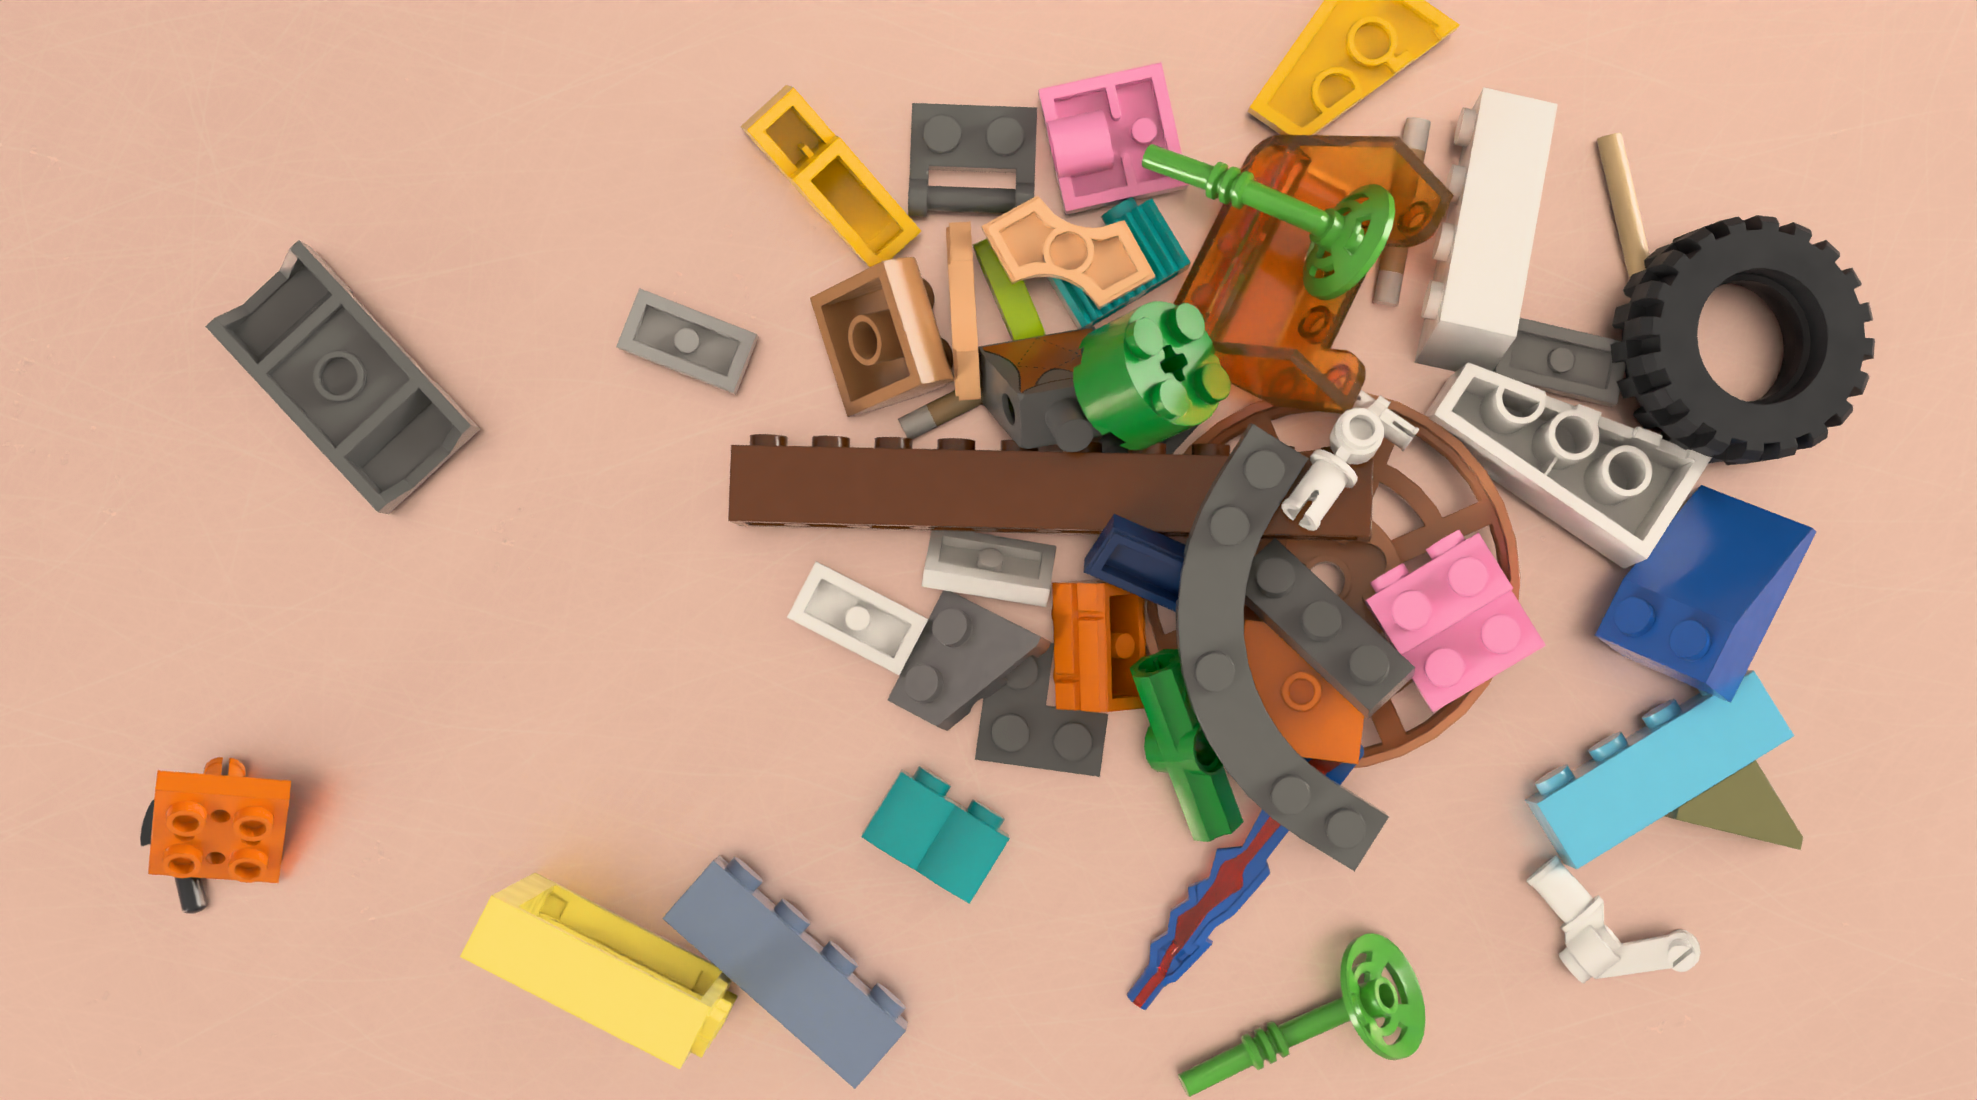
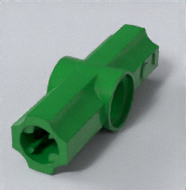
[1130,649,1244,842]

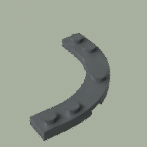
[1176,423,1389,872]

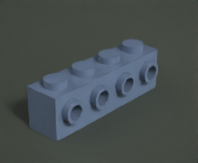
[662,855,908,1089]

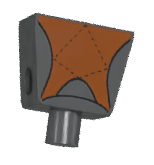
[978,327,1103,452]

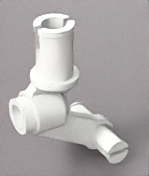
[1281,378,1419,531]
[1527,855,1701,984]

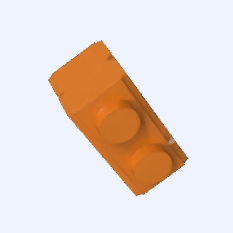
[1051,580,1146,712]

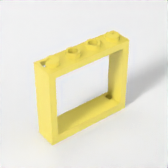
[460,872,738,1069]

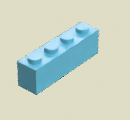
[1525,670,1794,869]

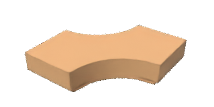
[981,195,1155,309]
[946,221,981,401]

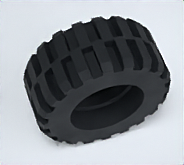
[1611,215,1875,465]

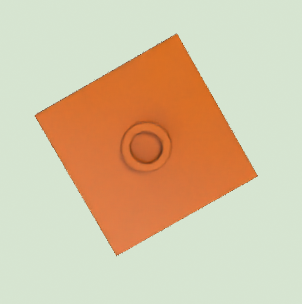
[1244,620,1364,764]

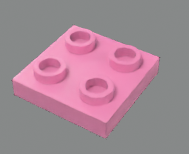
[1038,62,1189,215]

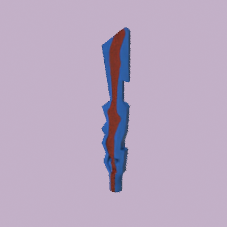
[1127,745,1364,1010]

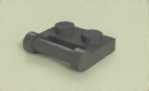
[908,103,1037,217]

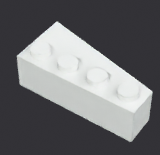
[1414,87,1558,372]
[1425,362,1712,569]

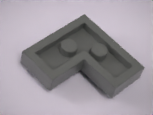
[975,643,1108,777]

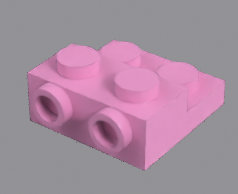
[1365,530,1546,713]

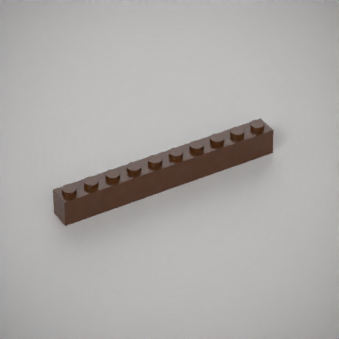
[728,434,1373,542]

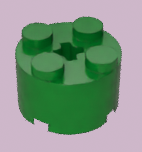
[1073,301,1231,450]

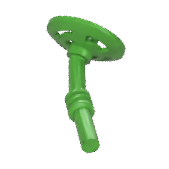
[1142,144,1395,300]
[1178,933,1426,1097]

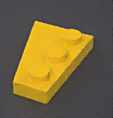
[1247,0,1460,147]

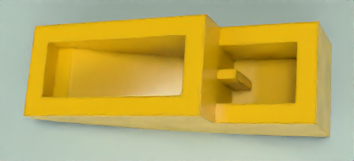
[740,85,921,268]

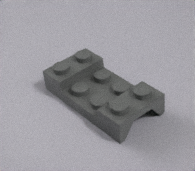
[205,240,480,514]

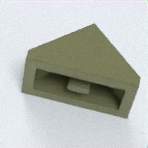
[1665,760,1803,850]

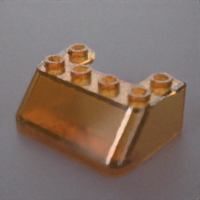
[1173,135,1454,414]

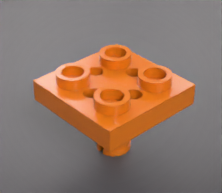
[148,757,291,883]

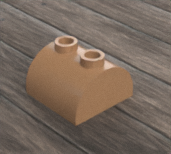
[810,257,954,417]

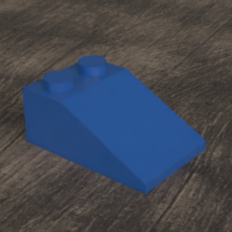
[1595,485,1817,703]

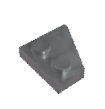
[888,590,1051,731]

